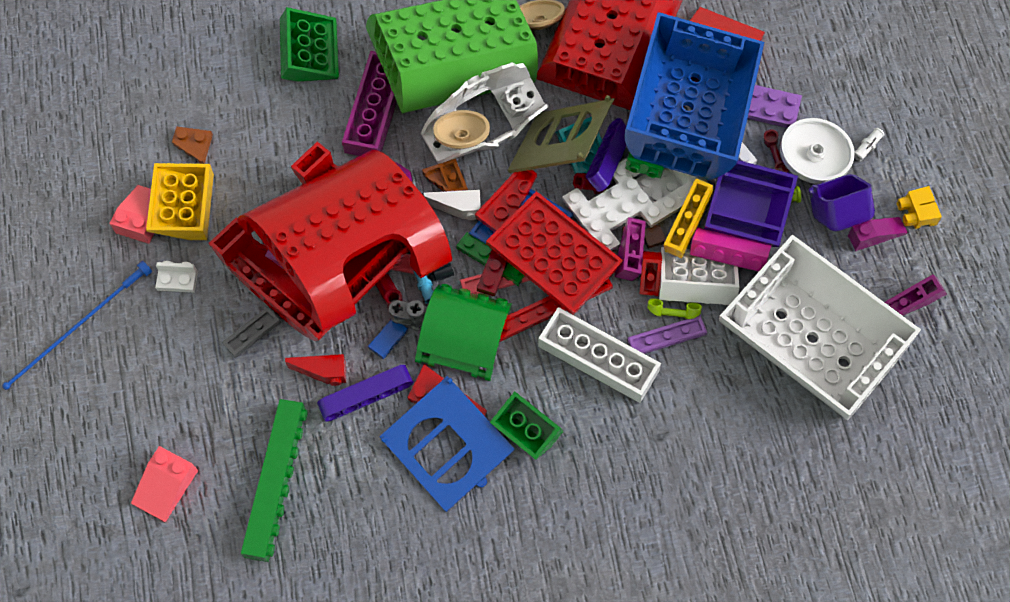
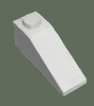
[424,190,481,220]

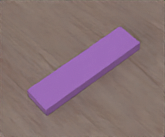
[627,316,707,354]

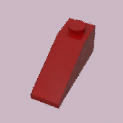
[285,354,346,386]

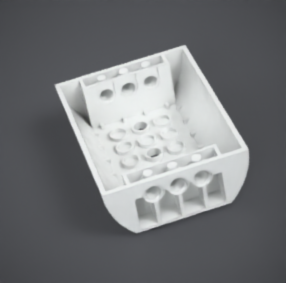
[719,235,921,420]

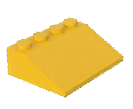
[146,163,214,240]

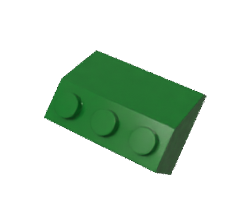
[490,391,564,460]

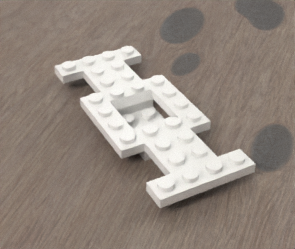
[562,142,757,251]

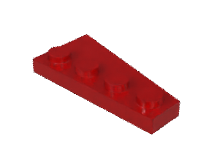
[475,170,537,232]
[407,364,487,417]

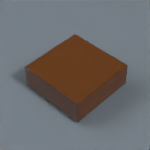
[644,224,666,249]

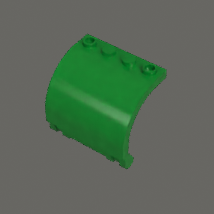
[415,284,512,381]

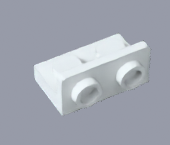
[155,261,198,293]

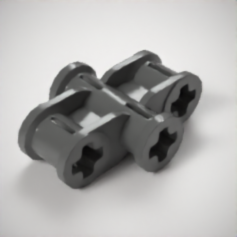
[389,300,428,331]

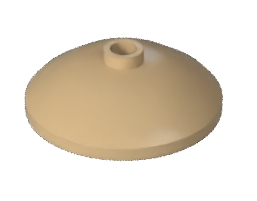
[519,0,565,30]
[433,110,490,149]

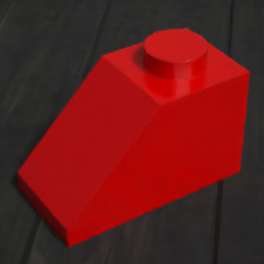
[639,251,662,296]

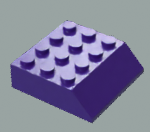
[704,160,798,247]

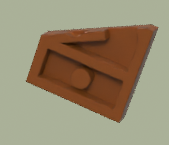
[172,126,213,164]
[422,159,468,192]

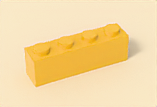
[664,178,713,259]

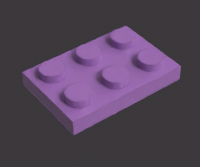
[747,85,802,128]

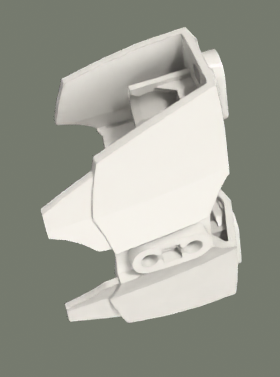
[421,63,548,164]

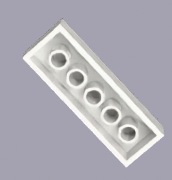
[538,307,661,403]

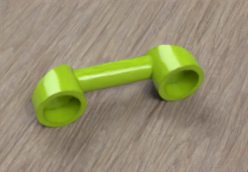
[647,298,702,319]

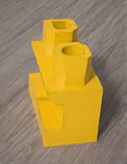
[896,186,942,229]

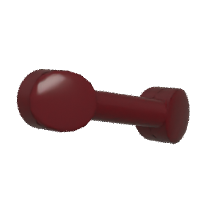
[764,129,789,173]

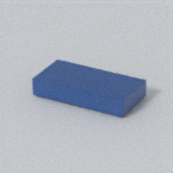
[368,320,408,359]

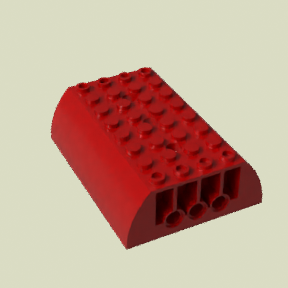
[536,0,683,111]

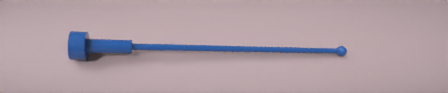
[2,260,152,390]

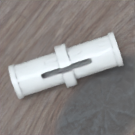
[854,128,884,161]

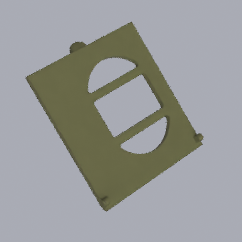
[507,95,614,173]

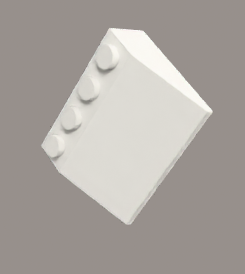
[659,247,739,305]

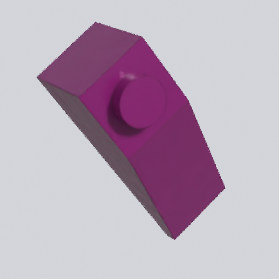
[615,217,646,281]
[848,217,908,251]
[884,274,947,316]

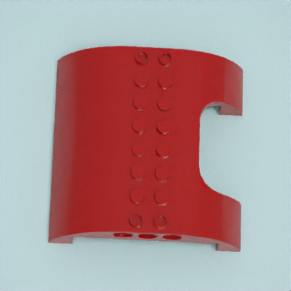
[208,141,409,341]
[237,150,452,333]

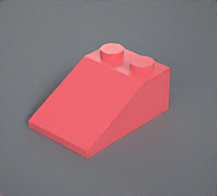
[109,185,154,244]
[131,446,198,522]

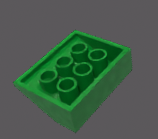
[280,7,339,82]

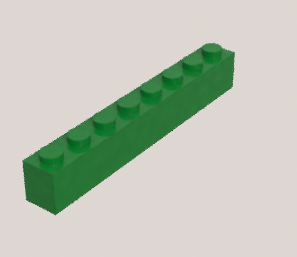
[241,399,307,562]

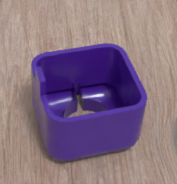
[809,174,875,232]

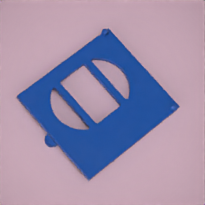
[379,376,515,512]

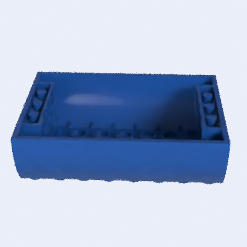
[625,12,765,180]

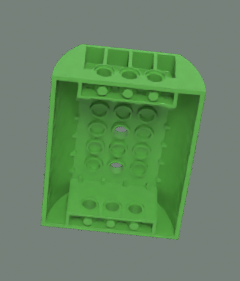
[366,0,538,113]

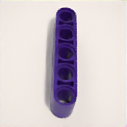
[586,118,627,192]
[317,365,413,422]

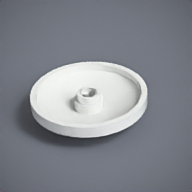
[780,118,855,184]

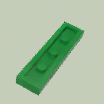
[456,232,525,286]

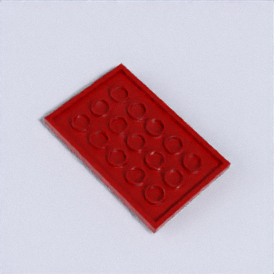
[486,191,623,315]

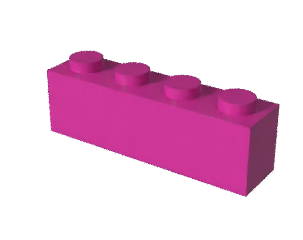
[690,227,772,272]

